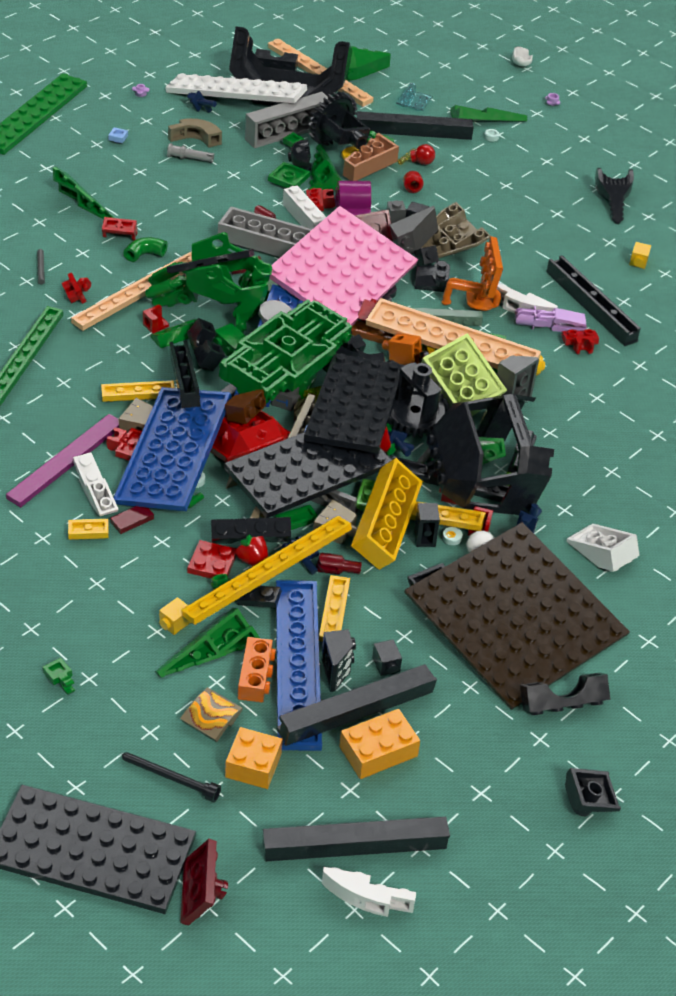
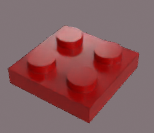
[187,540,237,579]

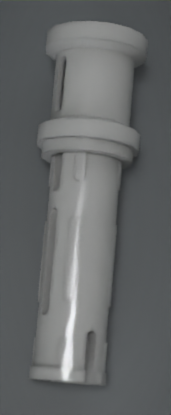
[167,143,215,163]

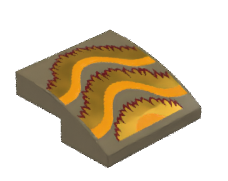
[180,687,243,742]

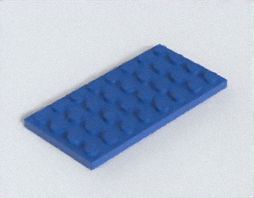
[113,387,232,511]

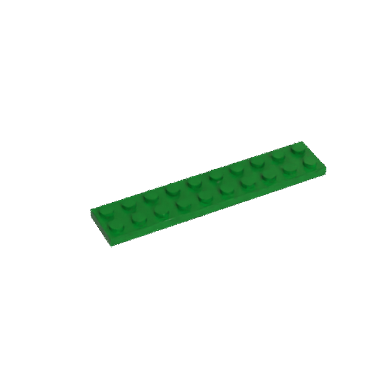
[0,73,87,155]

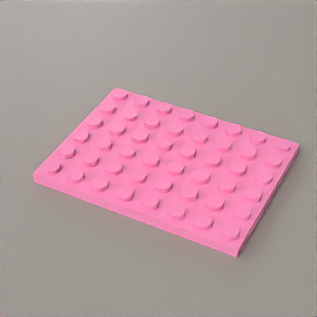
[269,206,418,326]

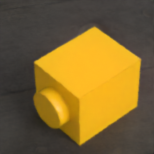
[629,242,651,269]
[159,597,191,635]

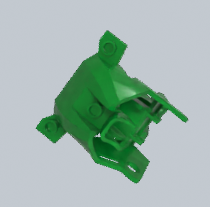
[145,232,272,334]

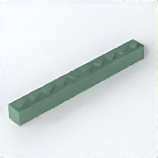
[409,307,483,326]

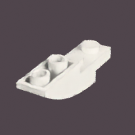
[492,283,558,313]
[73,453,118,516]
[322,867,416,917]

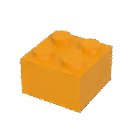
[225,727,282,789]

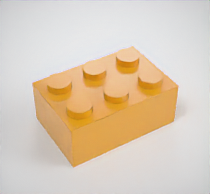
[339,709,420,779]

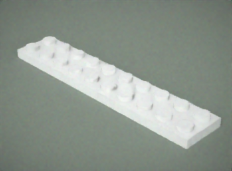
[165,73,307,103]

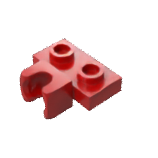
[306,188,335,211]
[561,329,599,354]
[107,428,142,461]

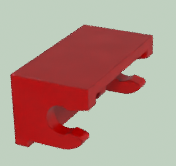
[102,217,138,240]

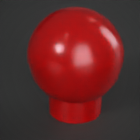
[410,144,435,165]

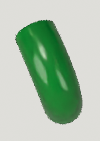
[123,237,168,262]

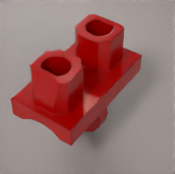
[61,272,92,304]

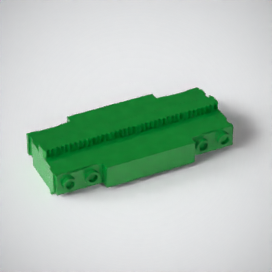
[219,299,352,404]

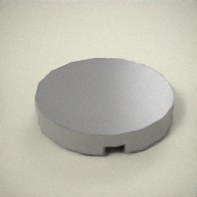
[258,300,292,323]

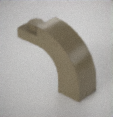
[168,118,222,148]

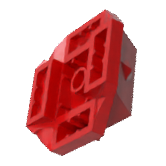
[210,410,290,463]

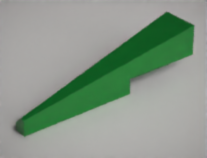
[450,105,528,122]
[308,144,342,191]
[53,166,115,219]
[155,608,260,678]

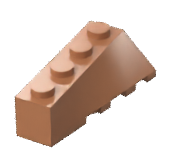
[343,133,399,181]

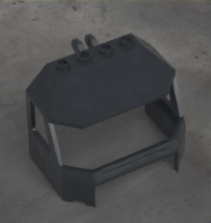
[426,394,554,515]

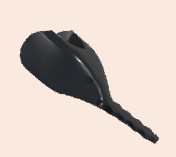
[595,168,634,224]

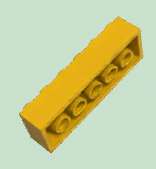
[351,458,423,570]

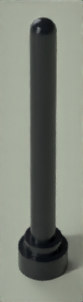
[122,752,221,803]

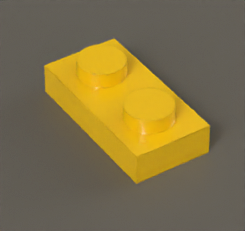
[68,519,109,540]

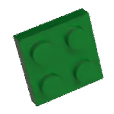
[268,162,310,188]

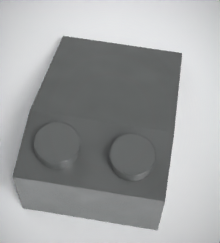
[390,206,438,255]

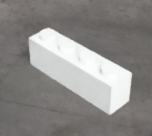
[283,186,326,229]

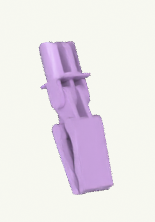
[515,306,587,332]

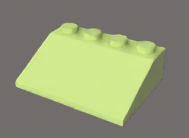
[421,333,507,416]

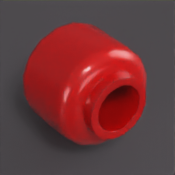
[403,171,424,193]

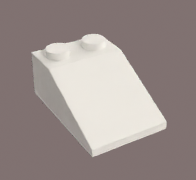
[567,524,640,572]

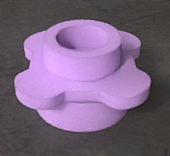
[132,84,150,97]
[545,93,560,106]

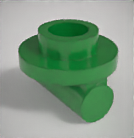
[240,270,252,288]

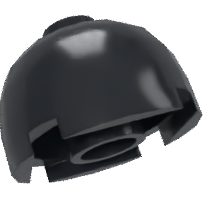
[288,139,312,171]

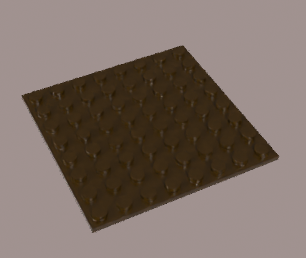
[404,522,630,710]

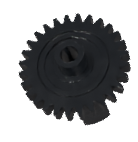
[308,91,370,149]
[388,363,450,438]

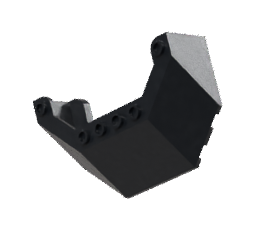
[229,26,352,106]

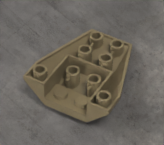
[421,202,491,258]

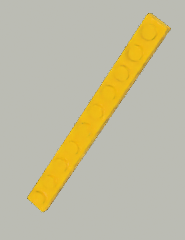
[181,516,352,625]

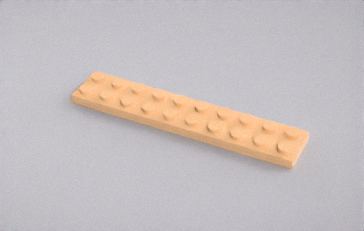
[366,298,541,369]

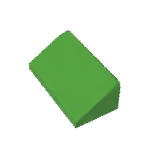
[356,479,375,512]

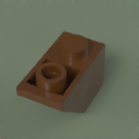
[225,389,266,424]

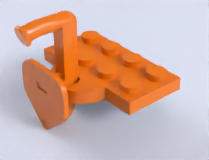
[441,236,503,311]

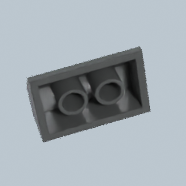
[497,355,539,397]

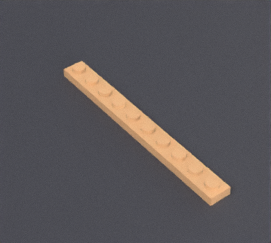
[268,39,373,107]
[71,251,192,331]

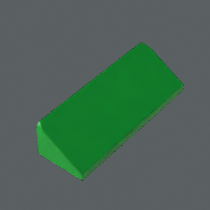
[150,319,197,348]

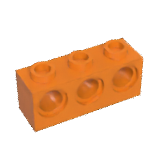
[238,637,276,703]

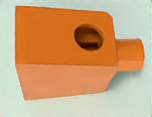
[382,333,422,366]

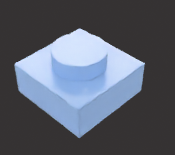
[108,127,128,143]

